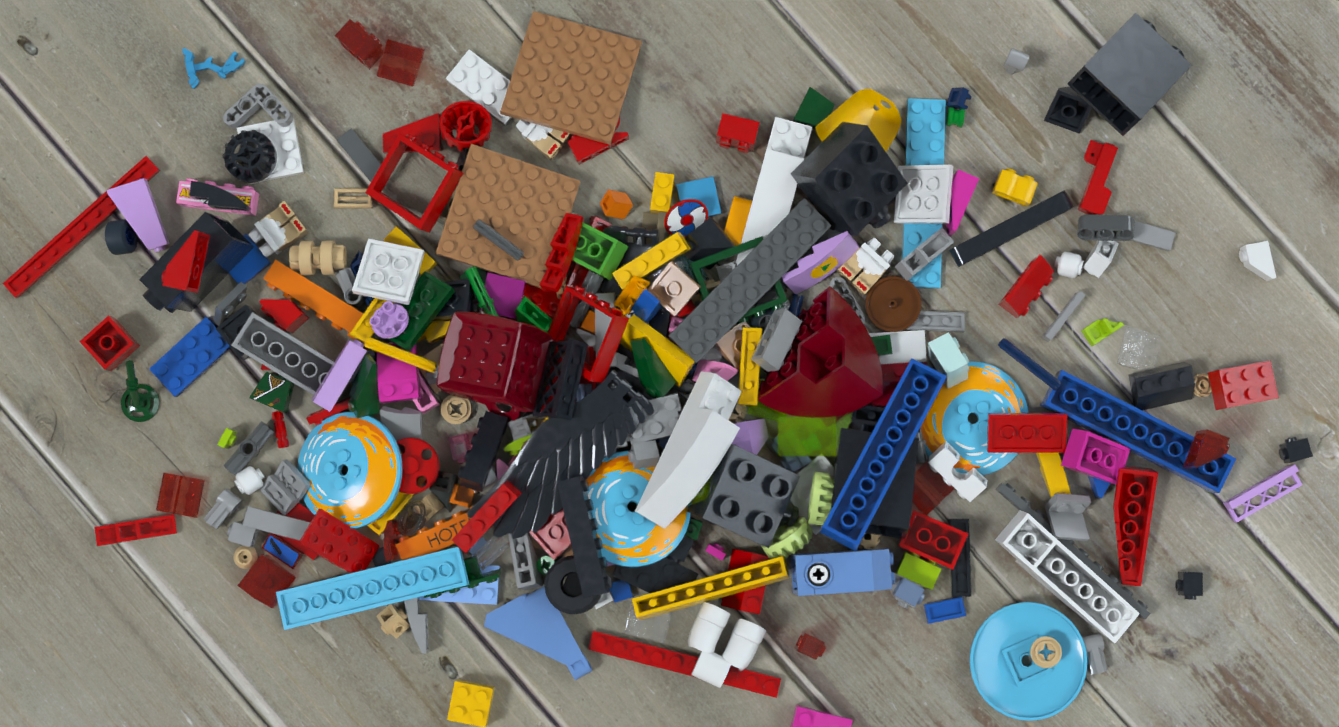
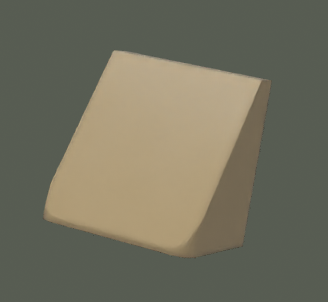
[414,492,444,522]

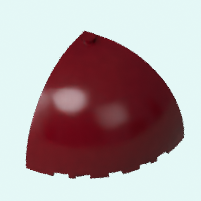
[758,286,883,418]

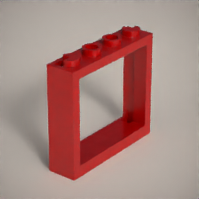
[365,133,464,233]
[548,285,629,383]

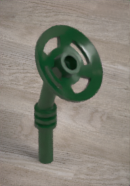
[121,360,160,422]

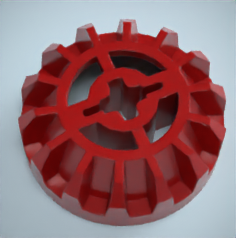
[440,101,492,151]

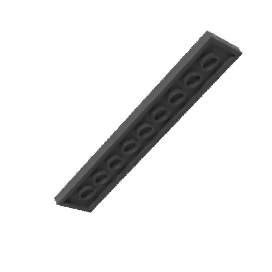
[668,198,831,363]

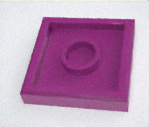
[480,272,526,319]

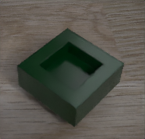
[871,335,893,356]

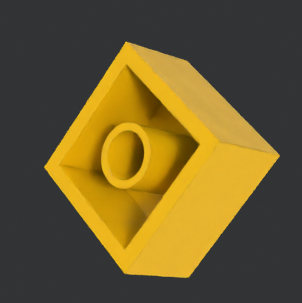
[447,679,495,727]

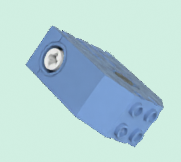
[790,548,895,596]

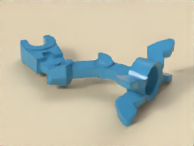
[182,48,245,89]

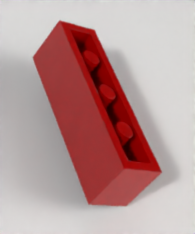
[452,480,522,553]

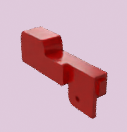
[1078,140,1118,215]

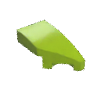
[1081,318,1124,347]

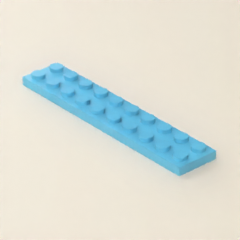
[902,98,946,289]
[276,547,469,630]

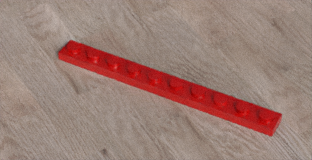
[2,156,160,298]
[588,630,781,698]

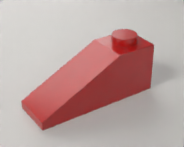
[567,132,629,165]

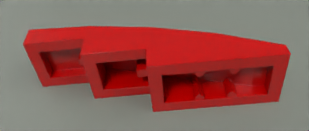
[539,213,584,292]
[94,514,177,546]

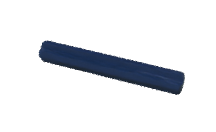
[998,338,1061,391]

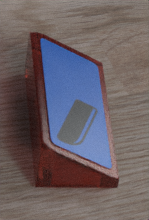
[262,533,304,569]

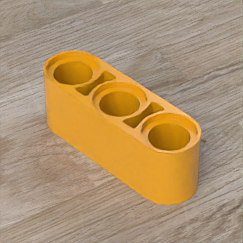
[724,196,752,246]

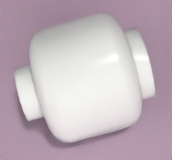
[1054,252,1084,278]
[234,466,265,495]

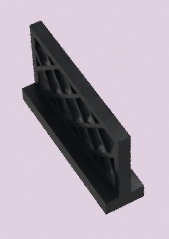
[533,339,588,421]

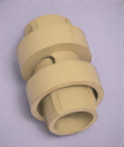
[289,240,347,275]

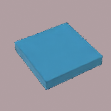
[676,177,721,217]

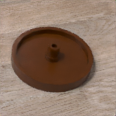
[866,276,922,332]

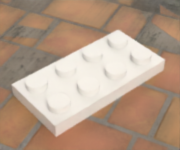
[446,50,512,126]

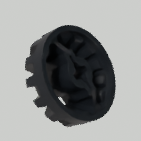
[222,130,277,183]

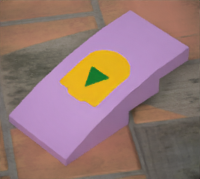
[782,231,859,294]

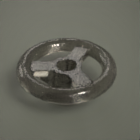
[397,500,426,537]

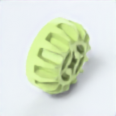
[808,471,834,526]
[761,517,813,559]

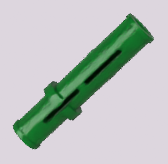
[465,266,499,317]

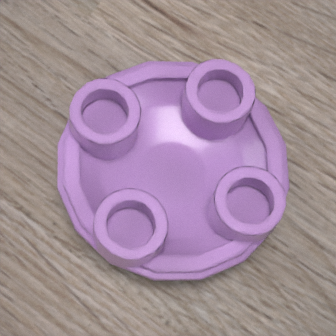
[370,301,409,338]

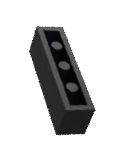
[458,411,508,492]

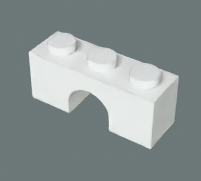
[928,441,988,502]

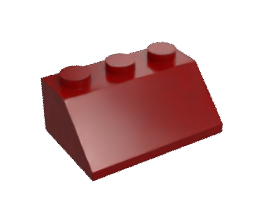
[998,254,1054,318]
[721,549,770,615]

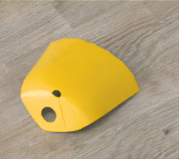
[815,89,902,152]

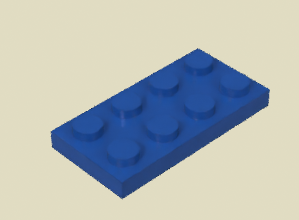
[149,317,231,397]

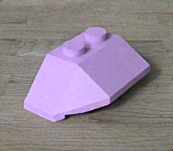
[732,419,769,455]

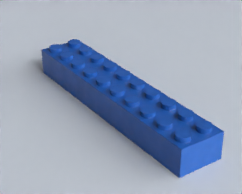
[820,358,947,551]
[1040,370,1236,494]

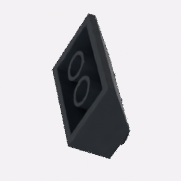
[1128,362,1195,411]

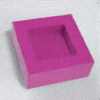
[705,543,726,561]

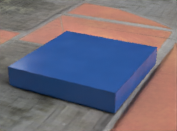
[229,234,271,284]

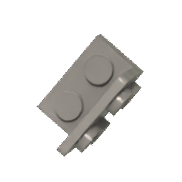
[1045,493,1091,541]

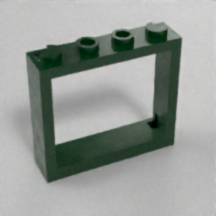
[688,236,787,325]

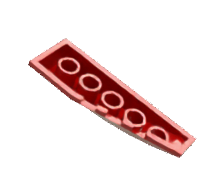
[1113,466,1158,586]

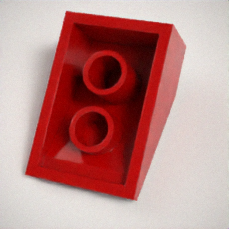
[162,230,210,293]

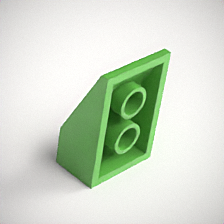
[572,223,628,280]

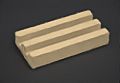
[334,189,373,209]

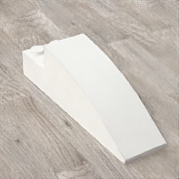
[735,117,812,266]
[635,371,742,529]
[995,510,1140,643]

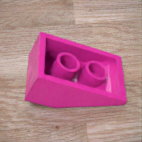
[946,169,979,237]
[377,344,422,403]
[1061,429,1130,485]
[790,704,853,727]

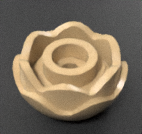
[1193,373,1212,397]
[233,545,258,569]

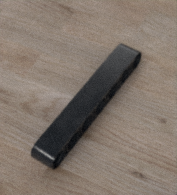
[949,190,1074,267]

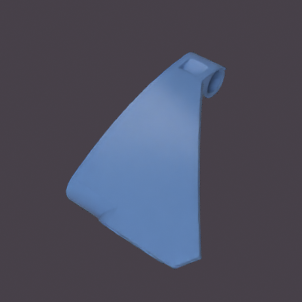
[484,587,593,680]

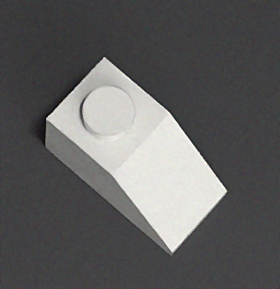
[1082,241,1119,278]
[1239,241,1276,281]

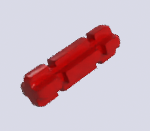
[272,411,289,448]

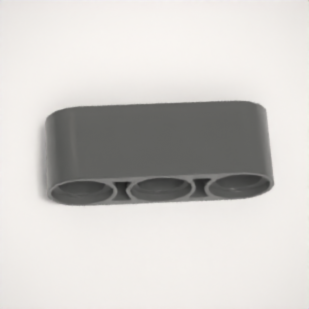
[1077,215,1135,241]

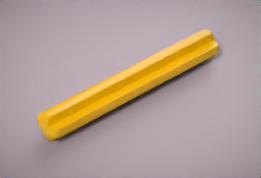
[364,337,438,373]

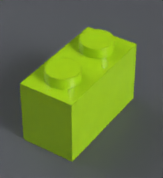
[895,551,941,590]

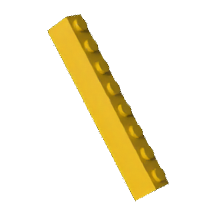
[632,556,790,620]

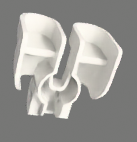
[688,602,766,688]

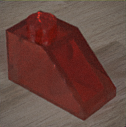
[794,631,826,660]

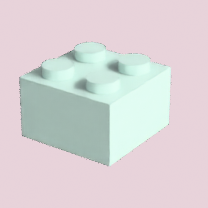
[928,332,970,389]

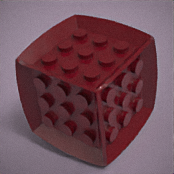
[437,311,553,422]

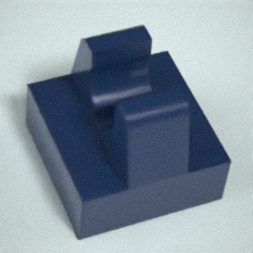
[946,87,971,109]

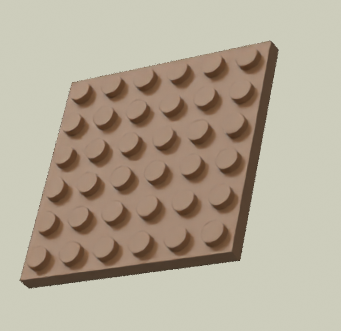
[500,11,642,145]
[435,144,581,290]

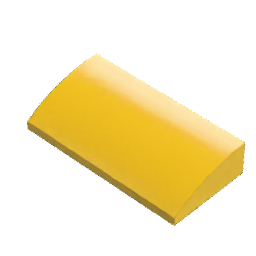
[620,314,695,387]

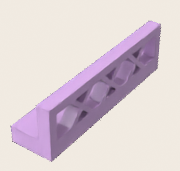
[1223,464,1302,523]

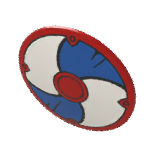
[664,199,708,237]

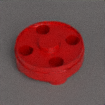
[397,438,440,494]

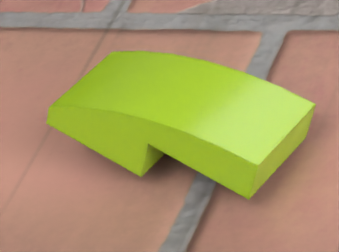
[504,435,532,455]

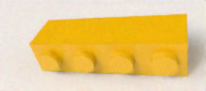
[612,232,691,290]

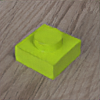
[217,428,237,449]

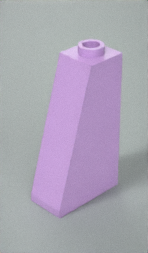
[106,178,169,252]
[312,339,367,412]

